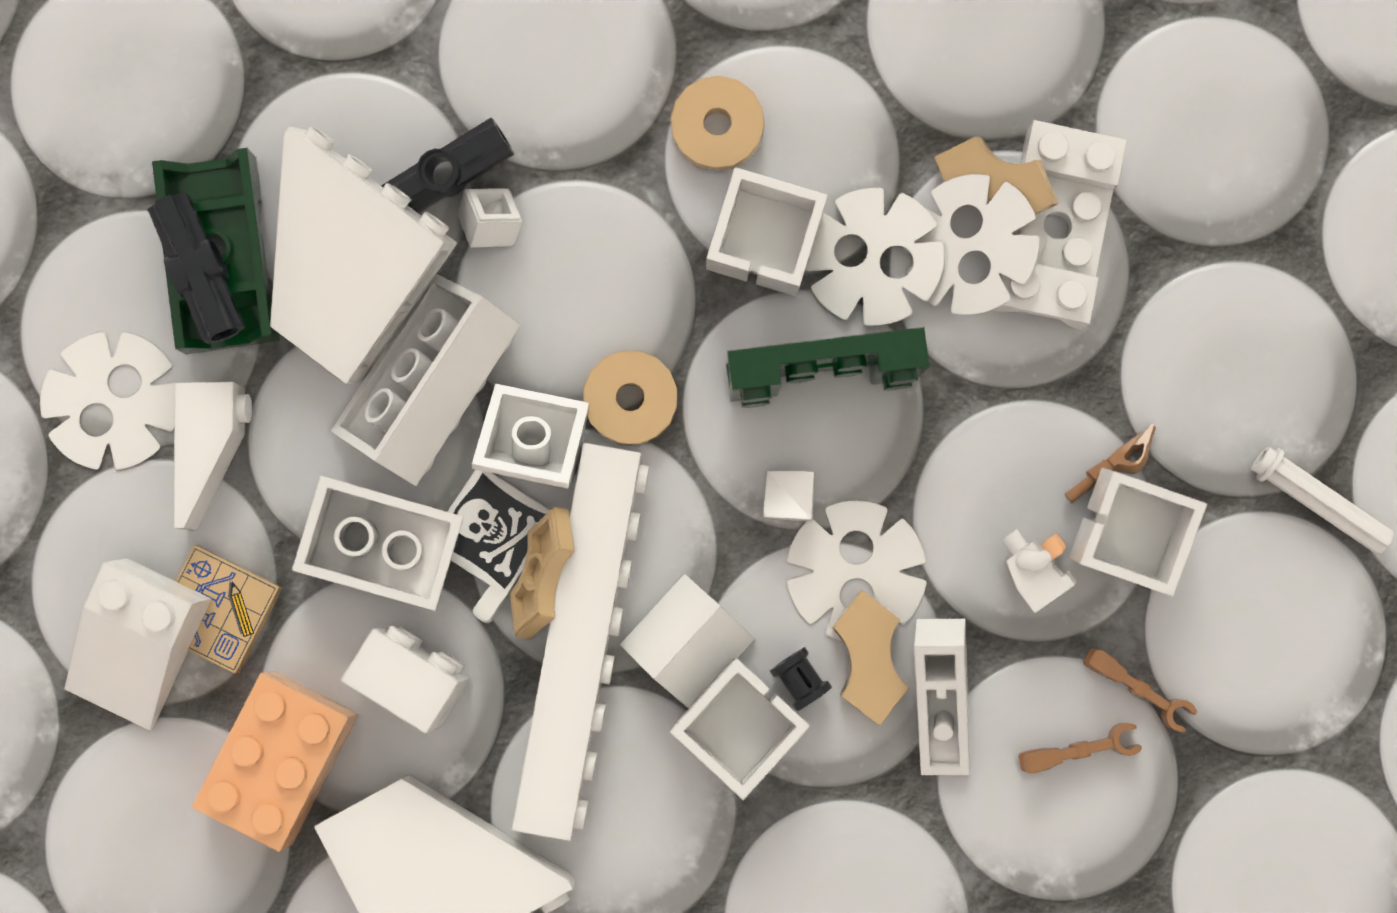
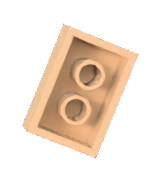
[192,671,359,852]

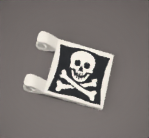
[447,470,550,624]

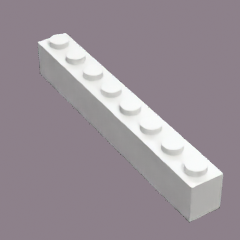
[512,443,649,841]

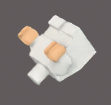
[1002,529,1077,613]

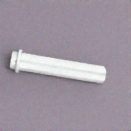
[1251,446,1394,554]

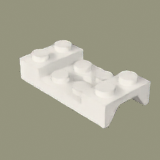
[992,120,1127,330]

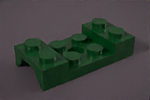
[152,148,280,355]
[726,327,930,408]

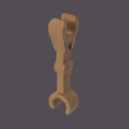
[1083,648,1197,732]
[1018,723,1142,773]

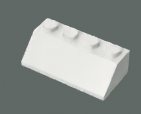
[331,274,521,486]

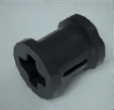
[770,647,832,711]

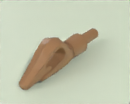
[1064,424,1156,503]

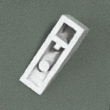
[174,382,252,530]
[914,619,970,775]

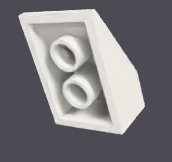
[292,476,464,611]
[64,558,212,731]

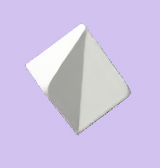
[458,189,523,247]
[763,471,815,521]

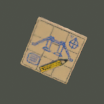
[176,545,283,674]

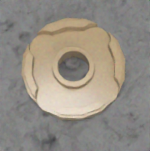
[671,76,765,171]
[583,351,677,445]

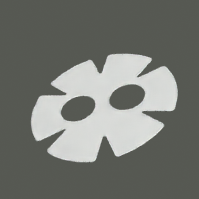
[903,174,1040,315]
[805,188,945,326]
[40,332,175,470]
[787,501,927,641]

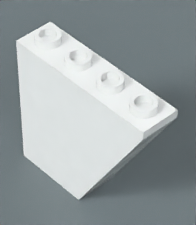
[270,126,457,384]
[314,775,576,913]

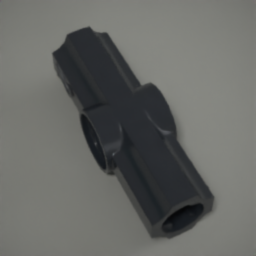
[381,117,514,214]
[147,192,246,344]

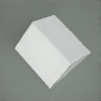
[472,384,589,489]
[620,574,755,709]

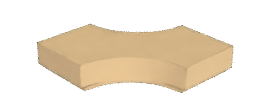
[934,136,1059,215]
[510,507,575,639]
[832,590,909,726]

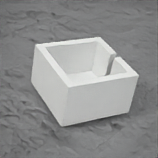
[706,167,828,297]
[1069,468,1207,596]
[341,625,471,734]
[670,657,810,800]

